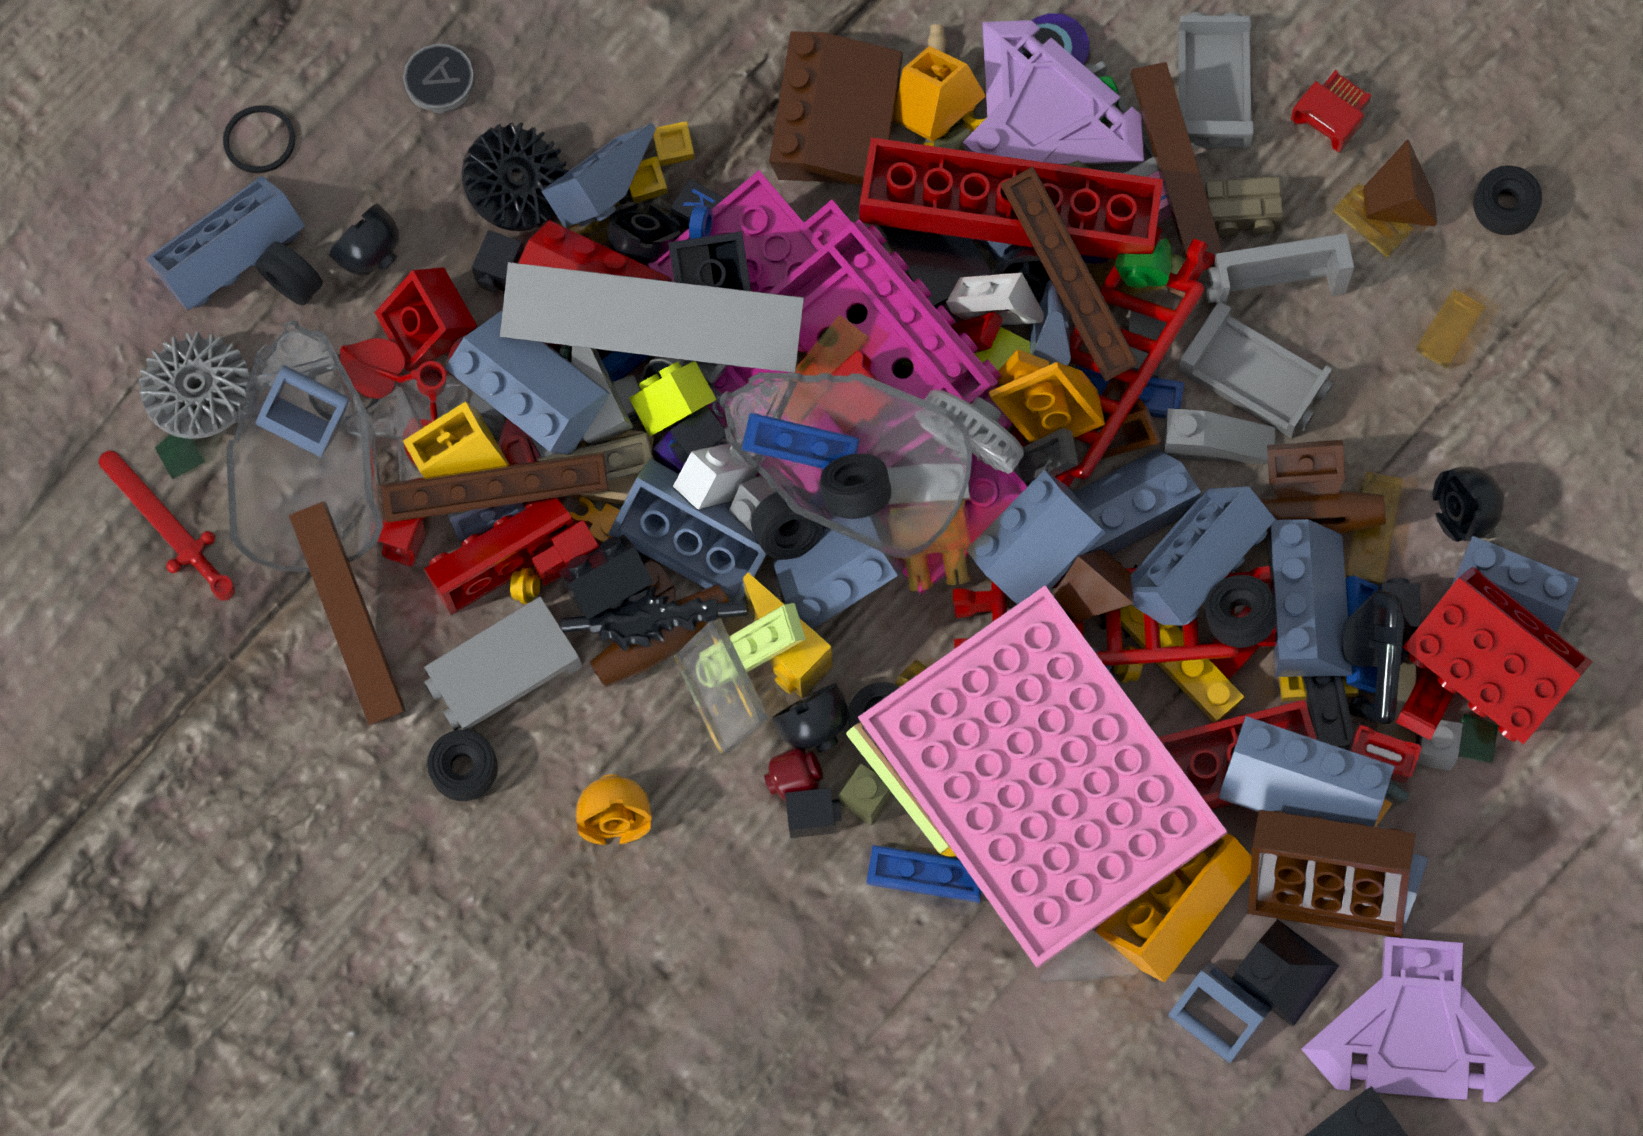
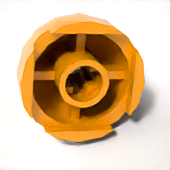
[576,774,652,845]

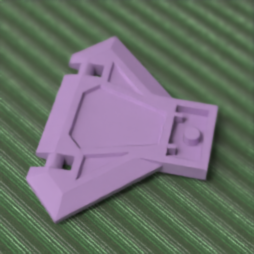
[962,20,1144,165]
[1301,937,1535,1103]

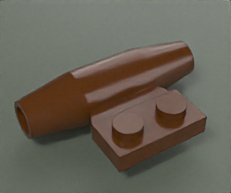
[1260,440,1386,538]
[590,559,729,688]

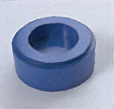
[689,205,713,239]

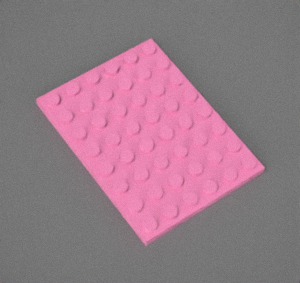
[858,586,1227,969]

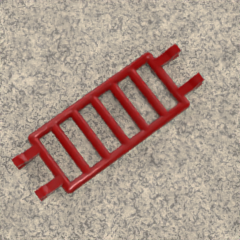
[1010,227,1215,487]
[953,566,1276,666]

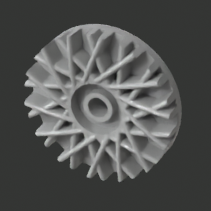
[139,332,251,439]
[918,389,1024,474]

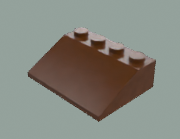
[769,31,903,184]
[1248,809,1416,938]

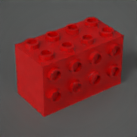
[1403,566,1593,745]

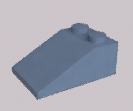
[542,123,656,227]

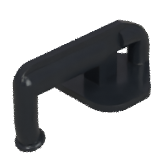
[1341,590,1411,724]

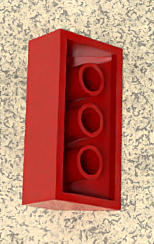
[519,220,671,282]
[424,498,574,615]

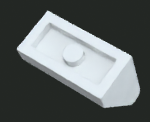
[946,273,1044,326]

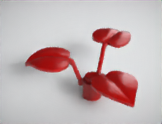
[340,334,468,467]

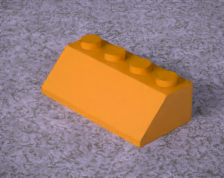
[1094,834,1252,983]

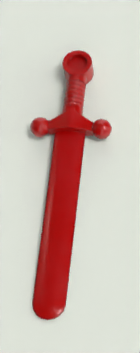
[99,450,235,601]

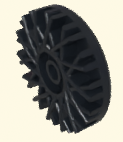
[461,123,569,231]

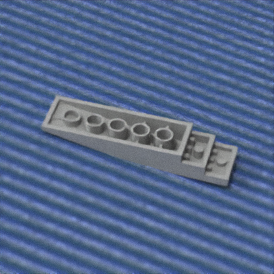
[500,262,804,373]

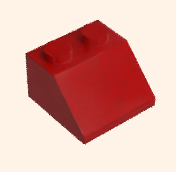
[374,267,477,372]

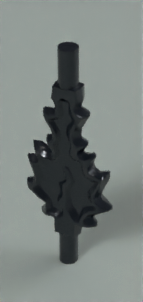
[561,587,749,651]

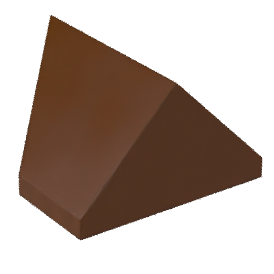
[1363,139,1437,226]
[1091,378,1162,459]
[1053,549,1134,624]

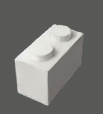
[673,441,762,510]

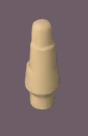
[927,24,947,53]

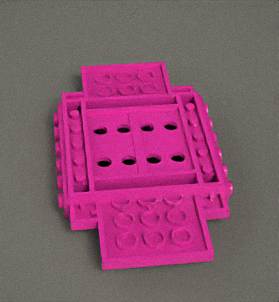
[648,170,1027,595]

